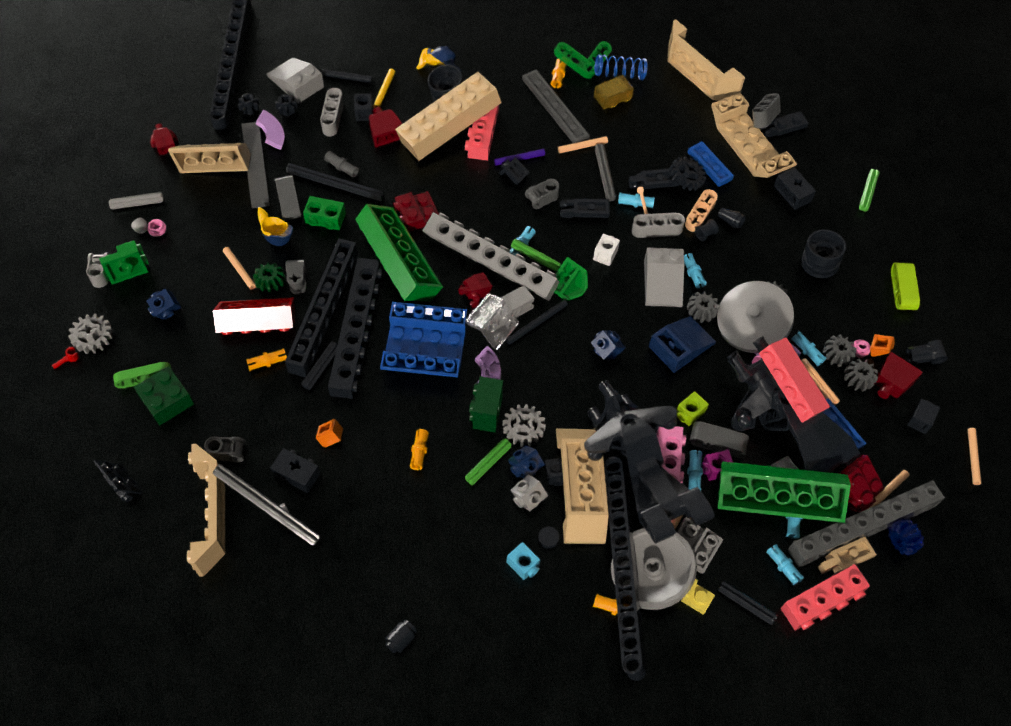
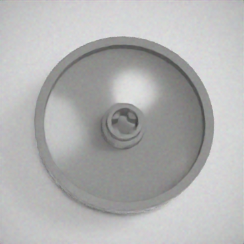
[717,281,794,353]
[611,528,697,610]

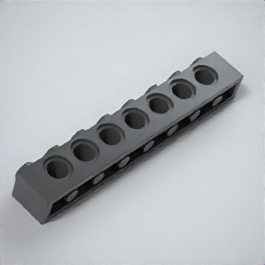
[787,480,945,568]

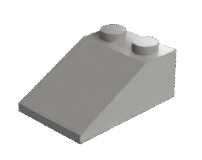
[267,58,324,104]
[644,248,684,307]

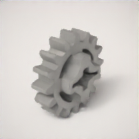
[68,314,113,354]
[503,404,546,447]

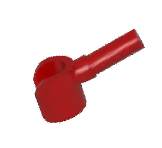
[52,347,79,369]

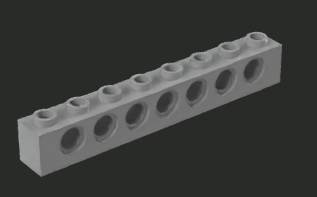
[423,212,560,301]

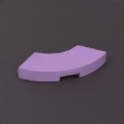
[256,110,285,150]
[475,346,501,383]

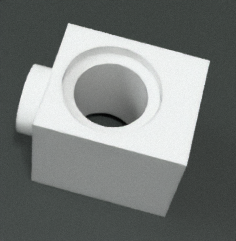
[593,234,620,266]

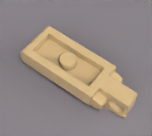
[818,537,877,574]

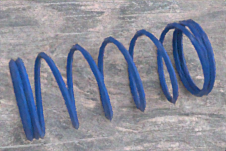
[594,54,648,80]

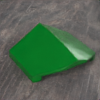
[554,257,588,301]

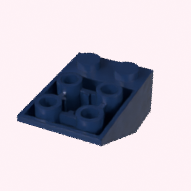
[649,316,716,373]

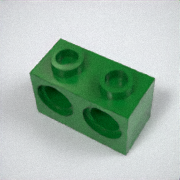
[303,196,346,230]

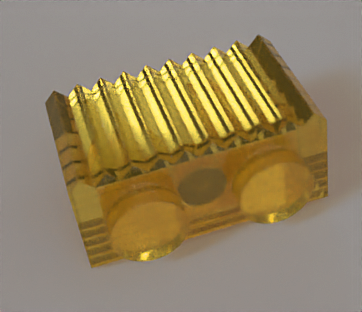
[594,75,634,109]

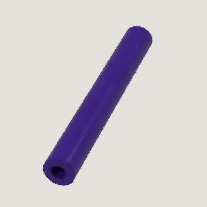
[494,149,545,166]

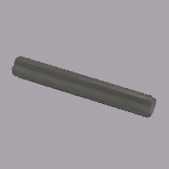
[595,143,616,202]

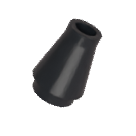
[718,207,746,228]

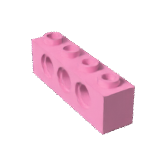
[657,427,686,483]

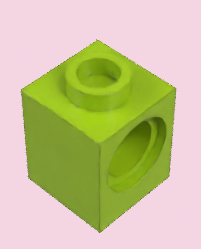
[677,391,709,426]

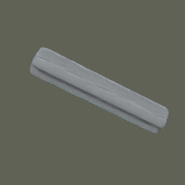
[109,192,164,210]

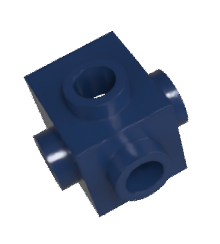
[146,288,181,320]
[591,330,626,360]
[508,445,545,478]

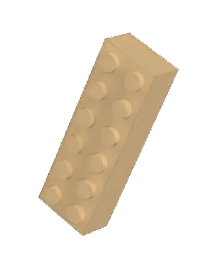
[395,72,501,161]

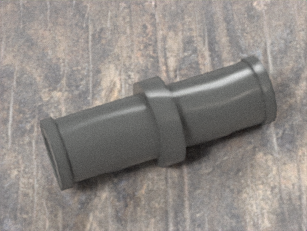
[324,151,359,178]

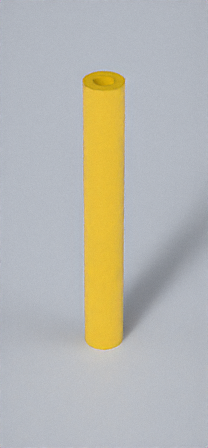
[373,69,395,108]

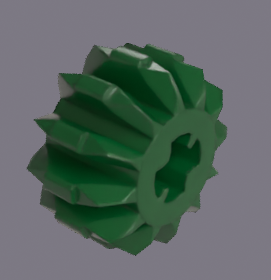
[253,262,286,294]

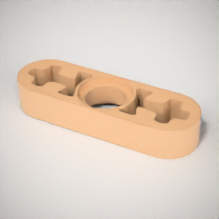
[685,189,717,232]

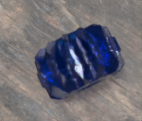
[888,519,924,555]

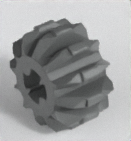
[687,291,719,323]
[822,334,857,368]
[844,358,878,392]

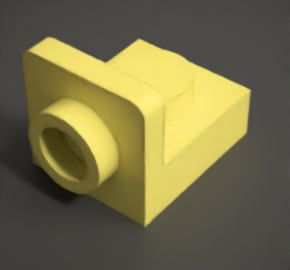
[682,579,715,615]

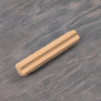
[801,358,840,406]

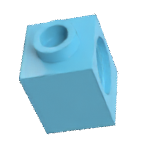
[507,542,540,580]

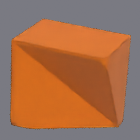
[870,334,895,357]
[316,419,343,448]

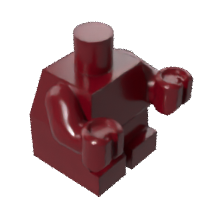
[150,123,178,155]
[458,272,492,308]

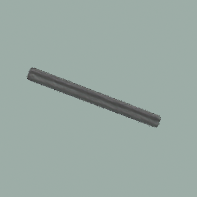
[213,464,320,545]

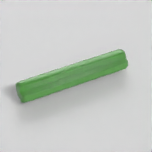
[859,169,879,212]
[511,239,561,272]
[465,438,511,485]

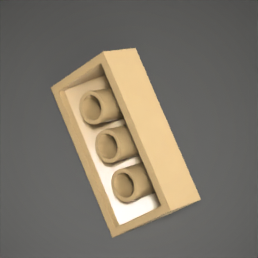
[168,143,251,173]

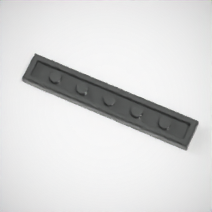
[522,70,590,143]
[242,122,270,208]

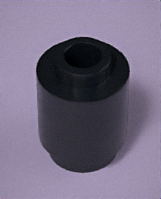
[385,620,417,653]

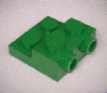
[99,240,149,284]

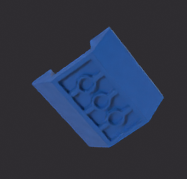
[380,302,467,377]

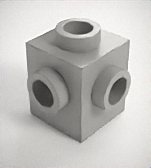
[511,474,548,511]

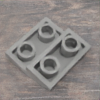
[676,517,723,574]

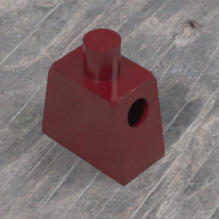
[369,107,403,148]
[875,352,923,399]

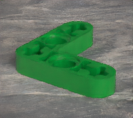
[554,41,612,79]

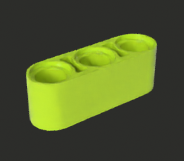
[891,263,920,310]

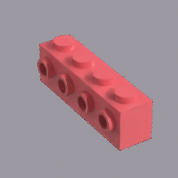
[465,105,499,161]
[759,337,830,423]
[780,564,870,630]

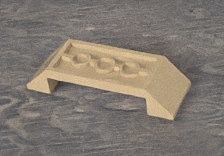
[668,20,745,101]
[711,93,797,178]
[556,429,609,544]
[187,444,225,577]

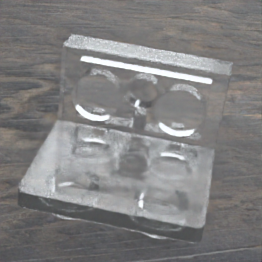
[465,293,519,350]

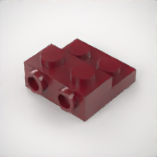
[393,191,439,232]
[838,455,885,512]

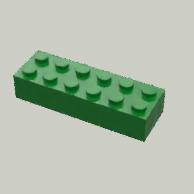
[355,204,443,302]
[718,461,851,523]

